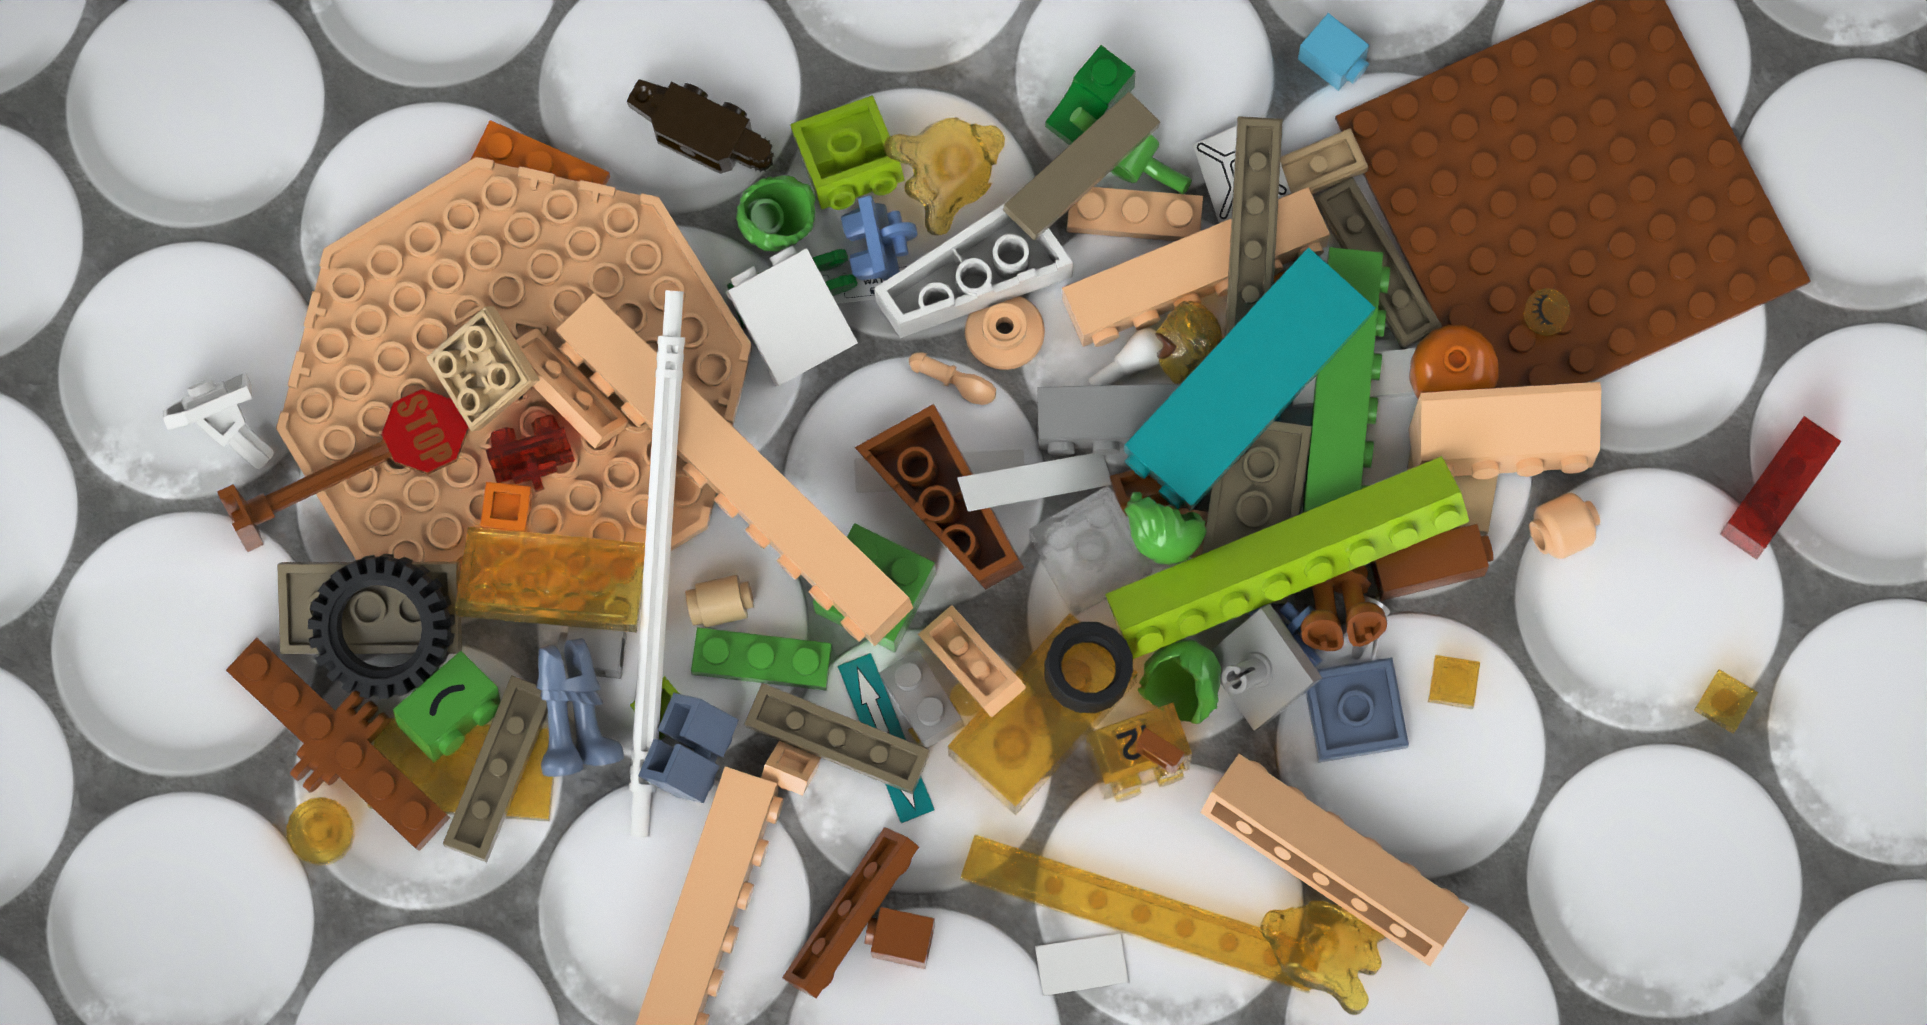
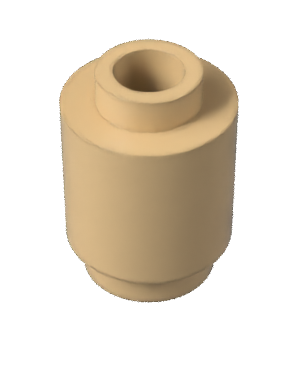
[685,574,754,628]

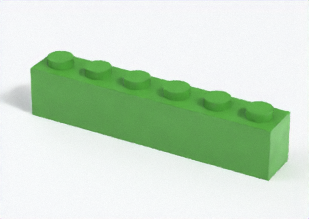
[1303,247,1390,513]

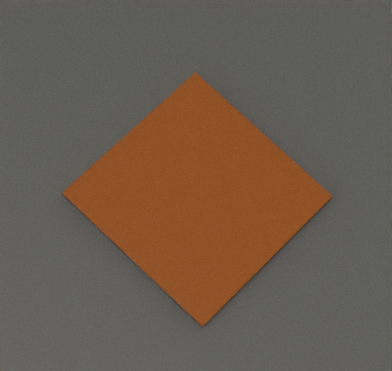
[1335,0,1811,388]

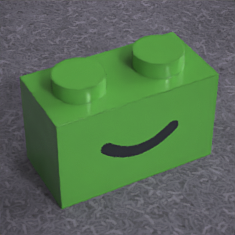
[393,651,501,762]

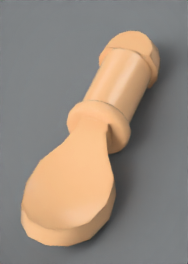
[909,352,996,405]

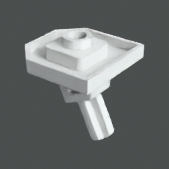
[163,373,274,469]

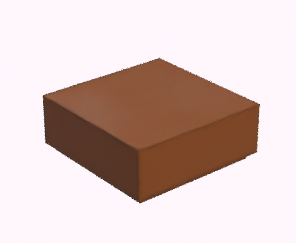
[1136,728,1185,774]

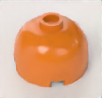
[1409,325,1499,399]

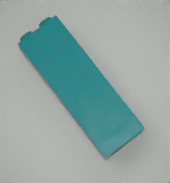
[1124,247,1376,511]

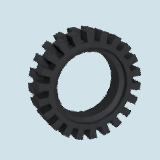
[308,554,455,699]

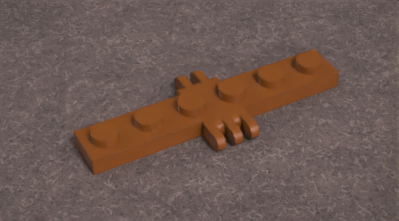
[226,637,451,851]

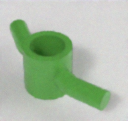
[1070,107,1192,194]

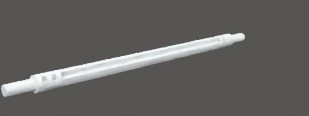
[629,290,685,837]

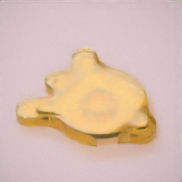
[884,117,1005,236]
[1260,900,1387,1015]

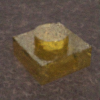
[1428,655,1480,709]
[1694,669,1758,733]

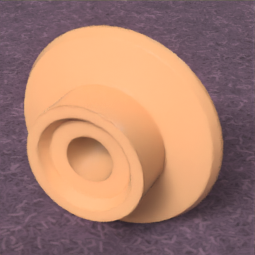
[965,296,1045,370]

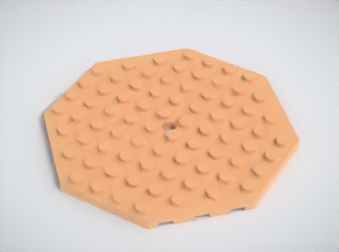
[276,157,753,623]

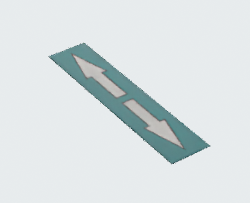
[837,653,935,823]

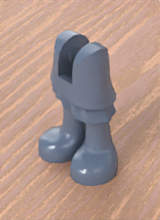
[536,638,624,777]

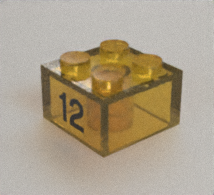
[1085,703,1192,802]

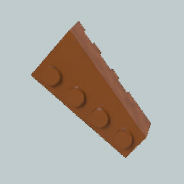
[855,404,1025,590]

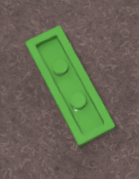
[691,627,832,691]

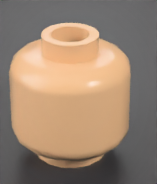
[1529,493,1600,559]

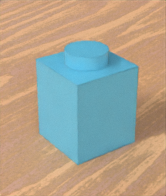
[1298,13,1369,91]

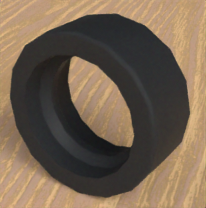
[1044,622,1133,713]

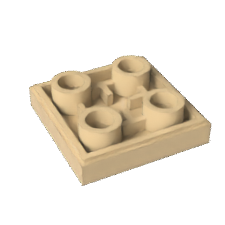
[426,306,540,432]

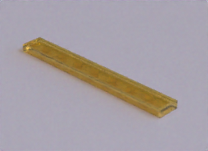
[960,835,1324,994]

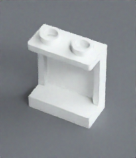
[725,245,858,386]

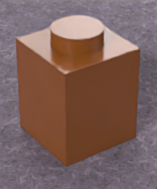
[864,907,935,969]

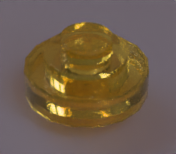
[286,797,355,866]

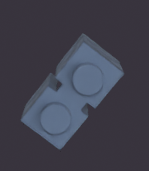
[638,693,739,803]

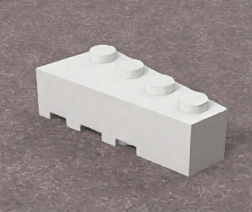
[874,201,1073,338]

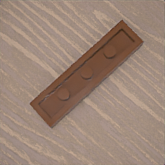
[782,827,919,999]

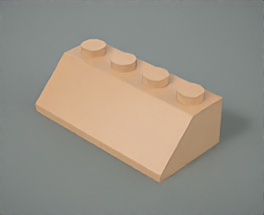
[1408,382,1601,479]

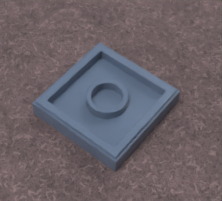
[1305,657,1409,763]

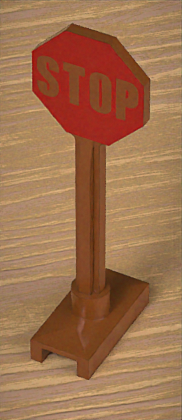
[217,389,469,552]

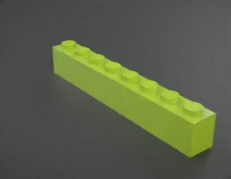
[1105,456,1470,659]

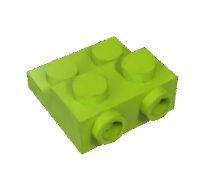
[790,95,905,210]

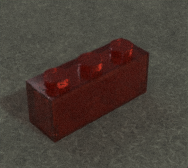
[1720,416,1842,560]

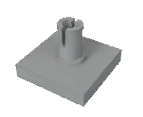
[1211,604,1322,731]

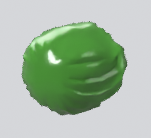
[736,175,816,252]
[1124,492,1207,565]
[1138,639,1221,724]

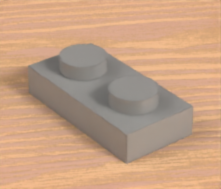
[879,650,965,749]

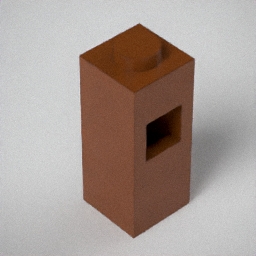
[1370,524,1494,601]

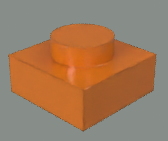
[480,482,533,534]

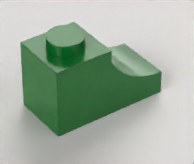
[1045,45,1136,145]

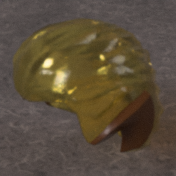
[1155,300,1223,384]

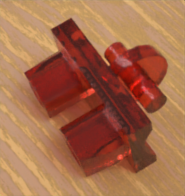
[486,414,575,492]

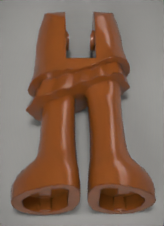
[1301,566,1387,651]

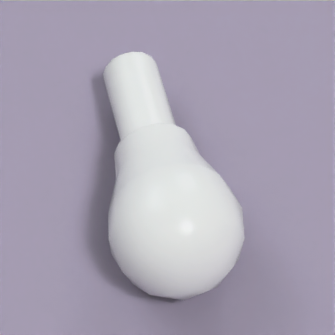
[1088,328,1164,386]

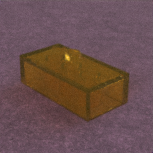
[947,613,1138,815]

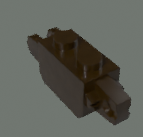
[627,79,774,174]

